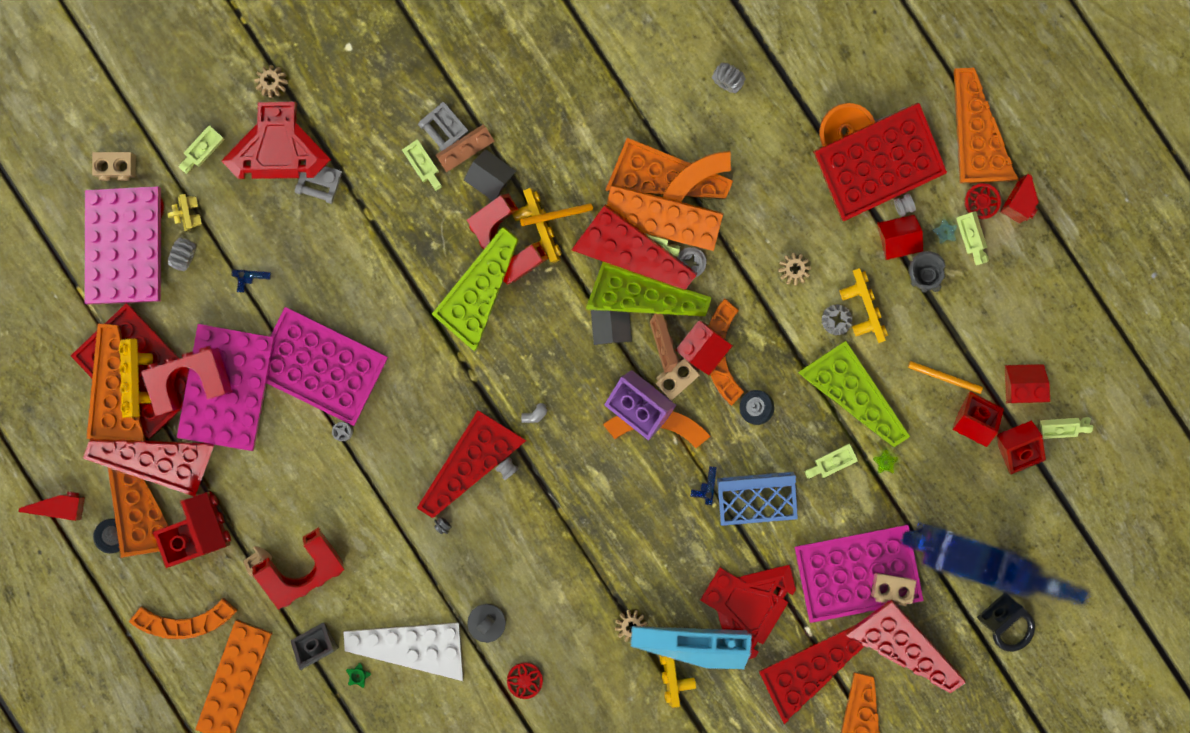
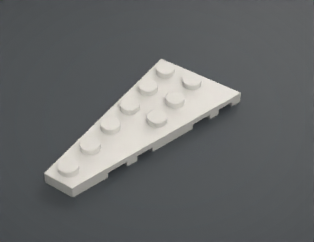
[344,622,463,681]

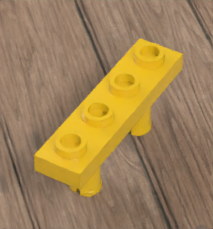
[513,188,562,263]
[839,268,888,343]
[119,339,153,418]
[659,655,696,708]

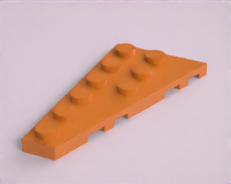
[954,68,1019,183]
[605,138,733,199]
[86,324,145,441]
[107,467,168,558]
[841,672,880,733]

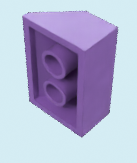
[604,370,676,440]

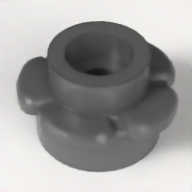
[434,517,452,534]

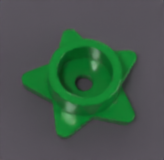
[346,663,371,688]

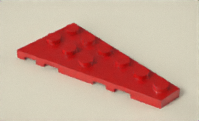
[572,204,697,290]
[417,410,527,518]

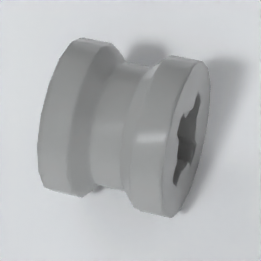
[894,194,916,217]
[332,422,353,441]
[495,457,519,480]

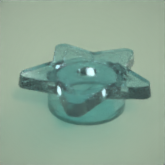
[933,219,957,244]

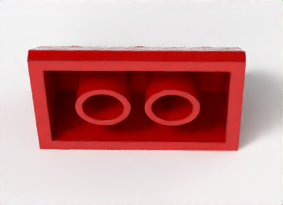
[180,492,231,556]

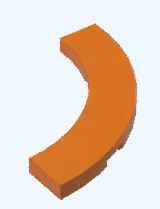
[662,151,731,202]
[709,298,744,406]
[603,411,711,449]
[129,598,238,639]

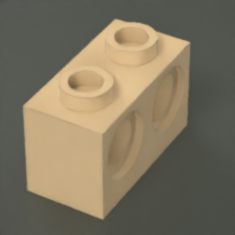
[92,152,136,181]
[655,358,700,401]
[871,573,916,606]

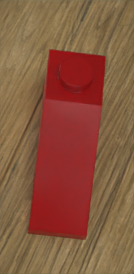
[18,491,85,521]

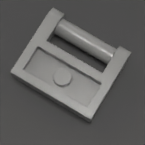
[418,102,469,151]
[295,161,342,204]

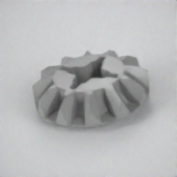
[677,247,706,277]
[822,305,853,335]

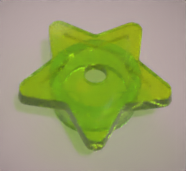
[873,449,898,473]

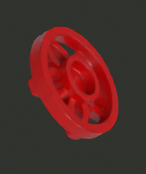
[964,183,1001,219]
[507,662,543,699]

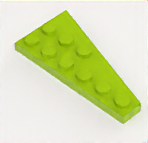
[432,227,519,352]
[586,262,712,316]
[798,341,910,447]

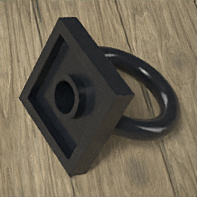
[976,592,1036,652]

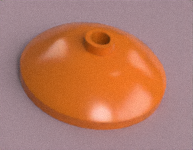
[819,103,875,146]

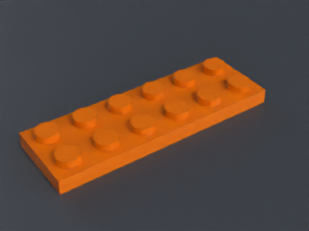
[607,185,724,251]
[195,620,272,733]

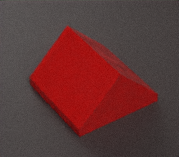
[877,214,923,260]

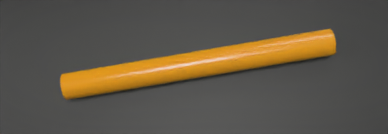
[520,203,593,226]
[908,361,983,394]

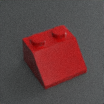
[1000,174,1039,223]
[675,320,733,376]
[1005,364,1050,404]
[952,392,1004,447]
[996,420,1046,475]
[153,519,200,568]

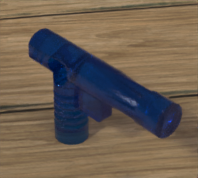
[232,269,271,293]
[690,466,717,505]

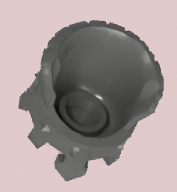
[908,251,946,292]

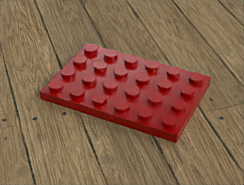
[813,103,947,222]
[70,303,189,439]

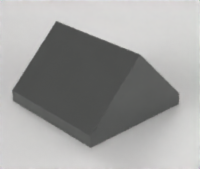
[464,149,517,201]
[591,310,632,345]
[291,622,339,670]

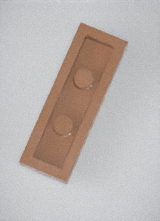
[436,124,494,172]
[650,314,678,373]

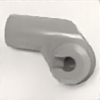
[521,403,547,423]

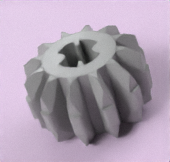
[712,63,746,93]
[168,238,196,271]

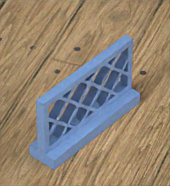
[717,472,798,526]

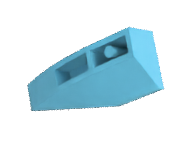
[631,626,751,669]

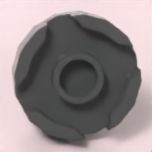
[467,604,506,643]

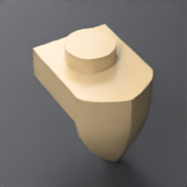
[243,546,272,577]

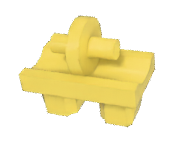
[168,194,201,232]

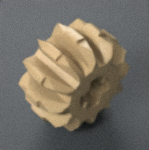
[254,65,288,98]
[778,253,811,286]
[615,610,647,642]

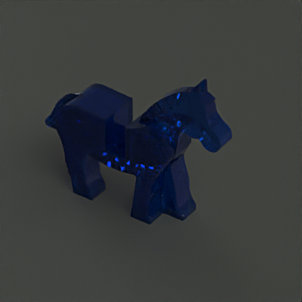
[901,522,1090,607]

